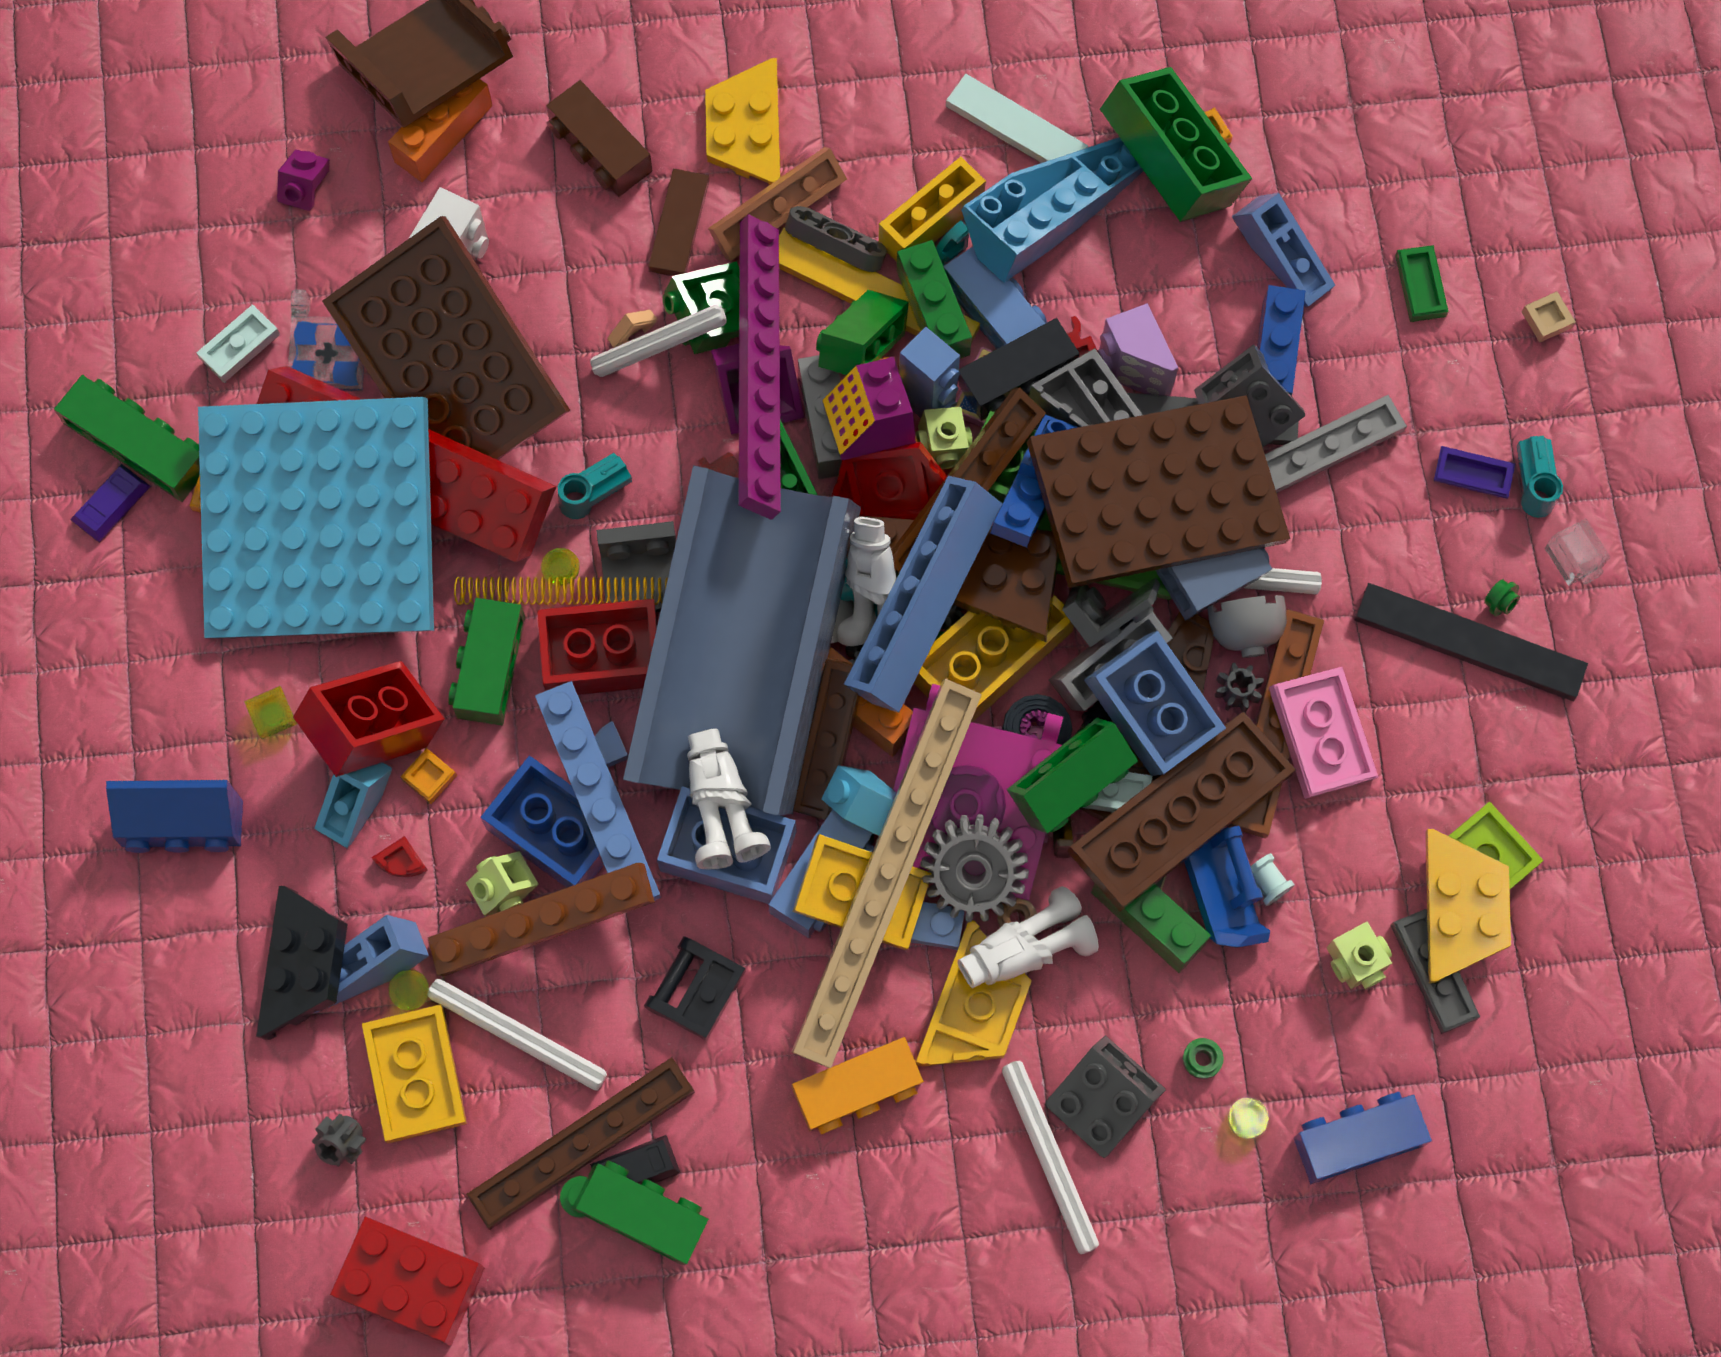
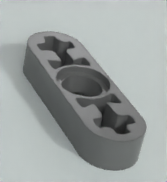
[785,206,887,272]

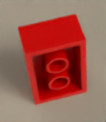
[537,599,658,695]
[293,660,445,777]
[330,1216,485,1346]

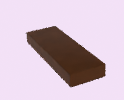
[648,168,709,276]

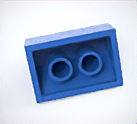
[106,780,243,853]

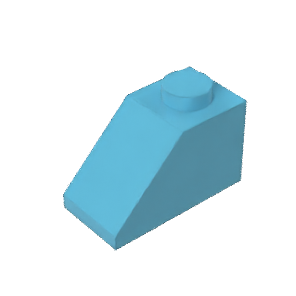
[314,762,392,848]
[821,765,896,836]

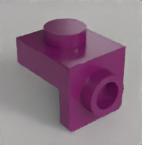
[277,149,330,211]

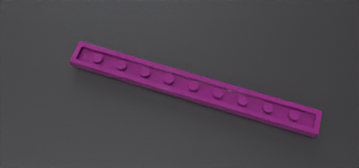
[739,214,781,520]

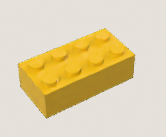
[914,594,1074,722]

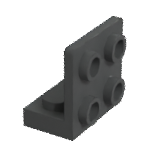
[1194,344,1305,447]
[596,521,676,612]
[1062,578,1160,647]
[1045,1035,1166,1158]

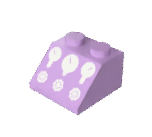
[1097,303,1178,396]

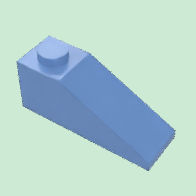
[1232,193,1335,307]
[314,915,429,1013]

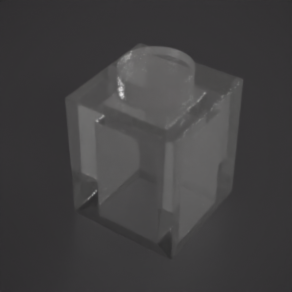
[1545,519,1610,586]

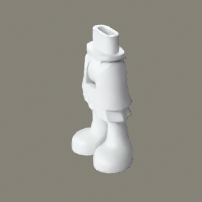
[837,517,897,646]
[687,729,771,870]
[957,886,1099,988]

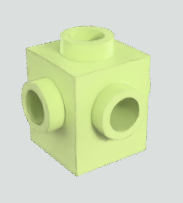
[916,407,972,469]
[466,851,539,916]
[1327,921,1392,989]

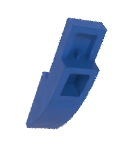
[990,414,1078,547]

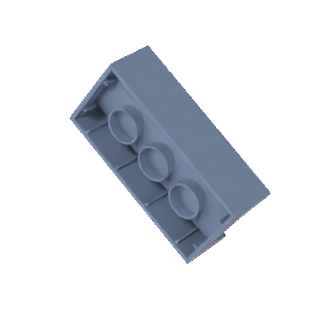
[623,465,861,815]

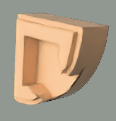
[607,310,658,348]

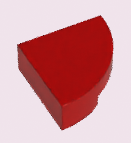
[371,836,428,877]

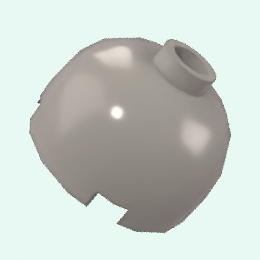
[1207,595,1287,658]

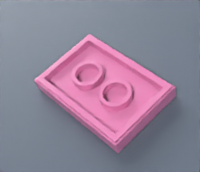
[1269,667,1379,799]

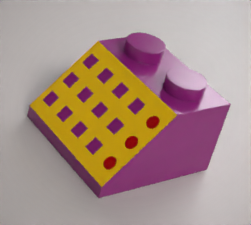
[822,357,916,460]

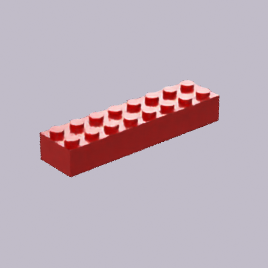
[257,366,557,562]

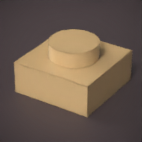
[1522,292,1575,342]

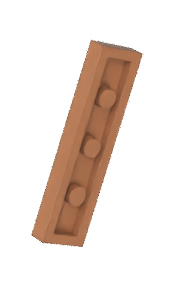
[708,147,847,261]

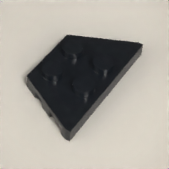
[256,886,348,1040]

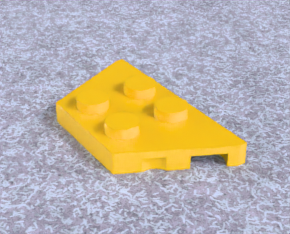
[705,58,780,185]
[1425,829,1511,983]
[916,920,1032,1066]

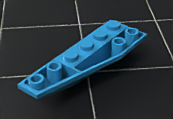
[961,137,1143,283]

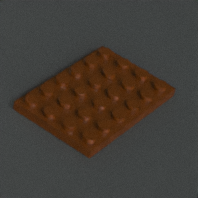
[322,216,571,460]
[1027,395,1290,588]

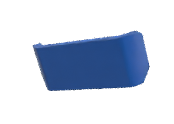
[1184,826,1270,947]

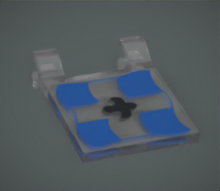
[288,289,364,391]

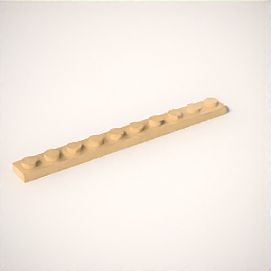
[791,678,982,1068]

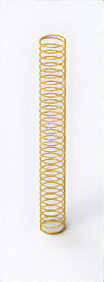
[454,577,668,605]

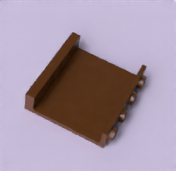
[325,0,513,128]

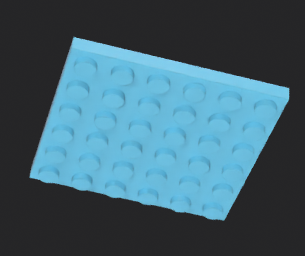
[198,397,434,638]

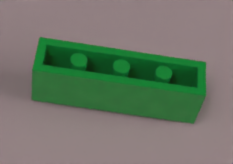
[54,375,200,502]

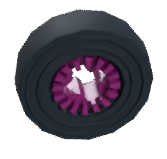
[1002,694,1073,745]

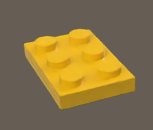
[792,834,932,950]
[362,1004,467,1144]

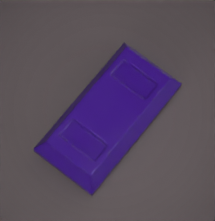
[1433,446,1515,499]
[70,464,150,542]

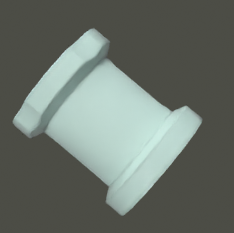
[1251,853,1295,906]

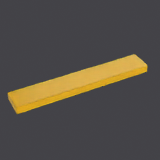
[779,228,980,341]

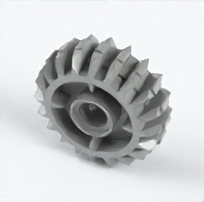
[920,814,1029,922]

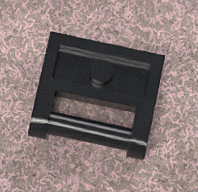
[644,936,746,1041]

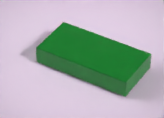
[1395,245,1449,322]

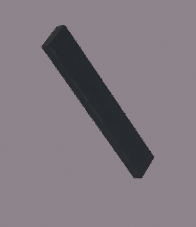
[1354,583,1588,702]

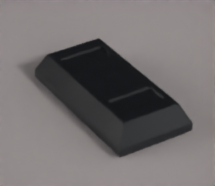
[590,1135,681,1184]

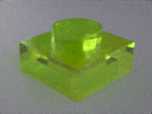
[244,686,297,740]

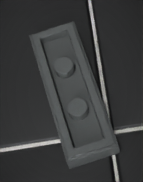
[1391,909,1480,1034]

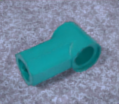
[1517,436,1563,518]
[558,453,632,519]

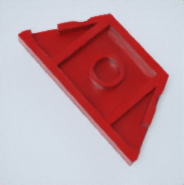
[831,442,947,520]

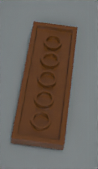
[1067,711,1296,912]

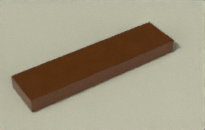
[793,658,860,820]

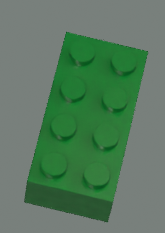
[1100,67,1252,222]

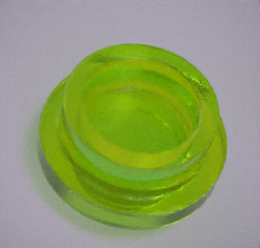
[541,548,580,586]
[389,970,429,1010]
[1228,1098,1269,1139]

